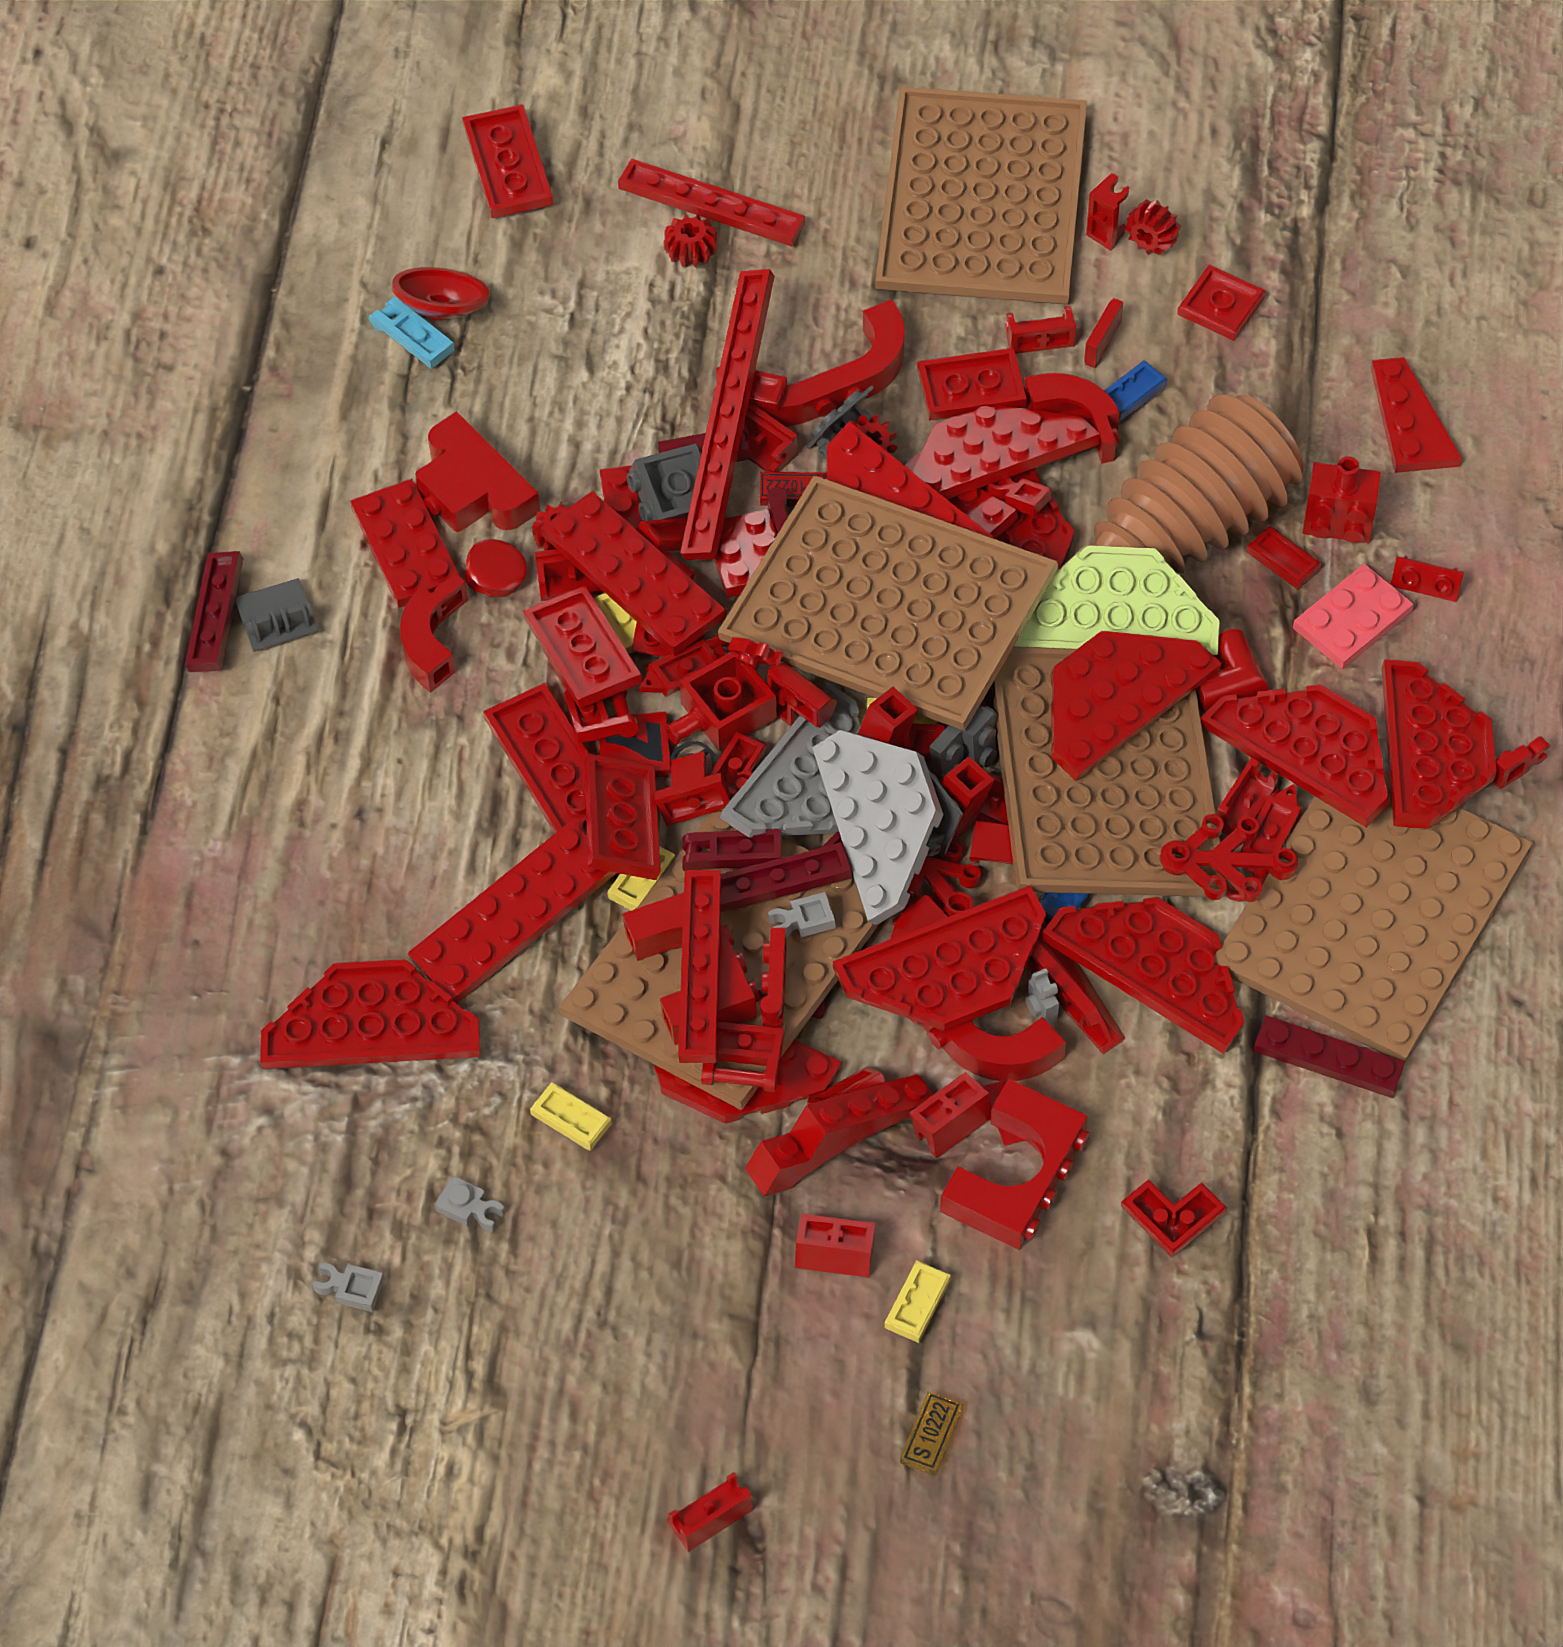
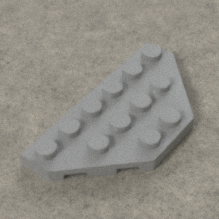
[719,682,860,837]
[812,730,943,925]

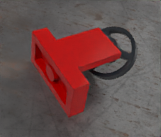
[655,741,732,826]

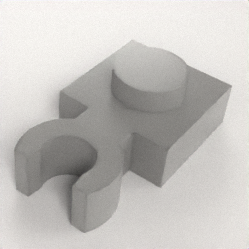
[768,892,836,937]
[1025,968,1059,1024]
[434,1175,505,1232]
[312,1263,384,1312]

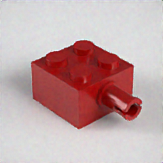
[1302,456,1381,544]
[664,652,777,752]

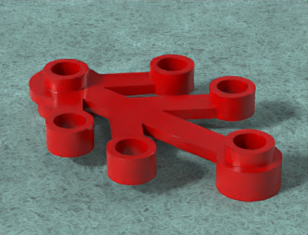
[1159,814,1298,902]
[902,841,981,917]

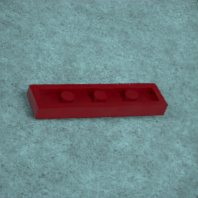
[185,551,244,672]
[721,842,852,913]
[1253,1015,1405,1098]

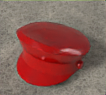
[465,539,527,597]

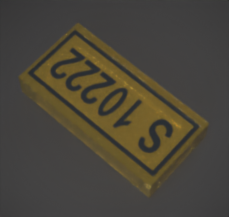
[900,1391,963,1476]

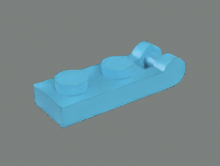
[369,297,455,369]

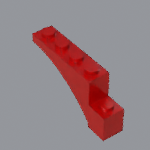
[745,1074,933,1197]

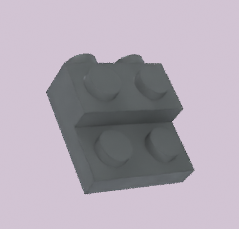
[627,444,701,521]
[929,705,998,780]

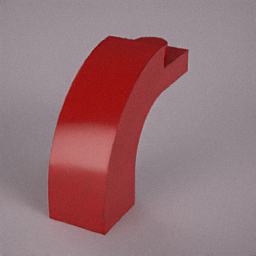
[1024,373,1120,464]
[400,574,468,693]

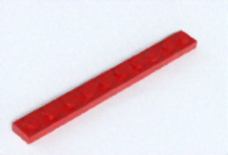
[680,269,775,561]

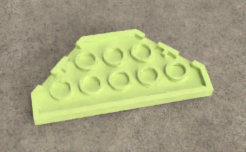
[1014,545,1219,655]

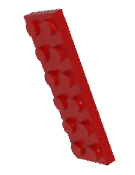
[541,491,726,656]
[483,683,589,836]
[407,820,617,1003]

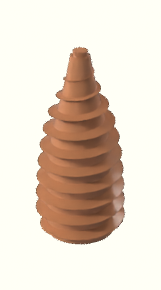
[1089,394,1304,574]

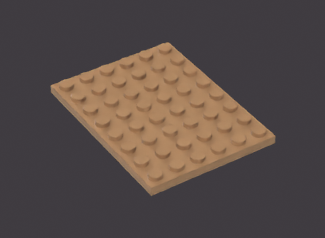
[875,86,1087,304]
[718,475,1058,731]
[991,647,1227,897]
[1214,771,1533,1063]
[558,810,880,1110]

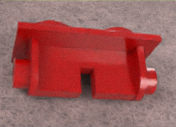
[1390,556,1464,602]

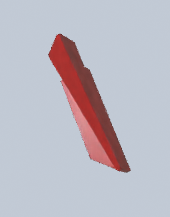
[1026,923,1125,1055]

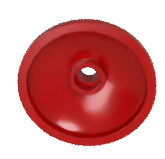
[392,267,489,321]

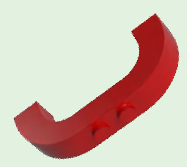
[716,299,905,427]
[890,894,1066,1081]

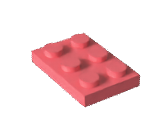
[1293,564,1414,669]

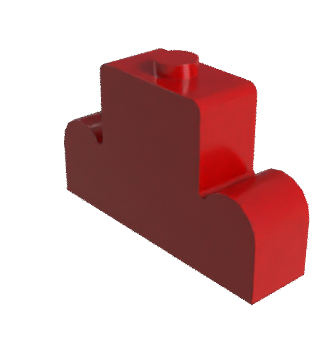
[415,411,540,532]

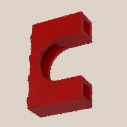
[857,687,995,841]
[622,892,760,1045]
[940,1078,1090,1250]

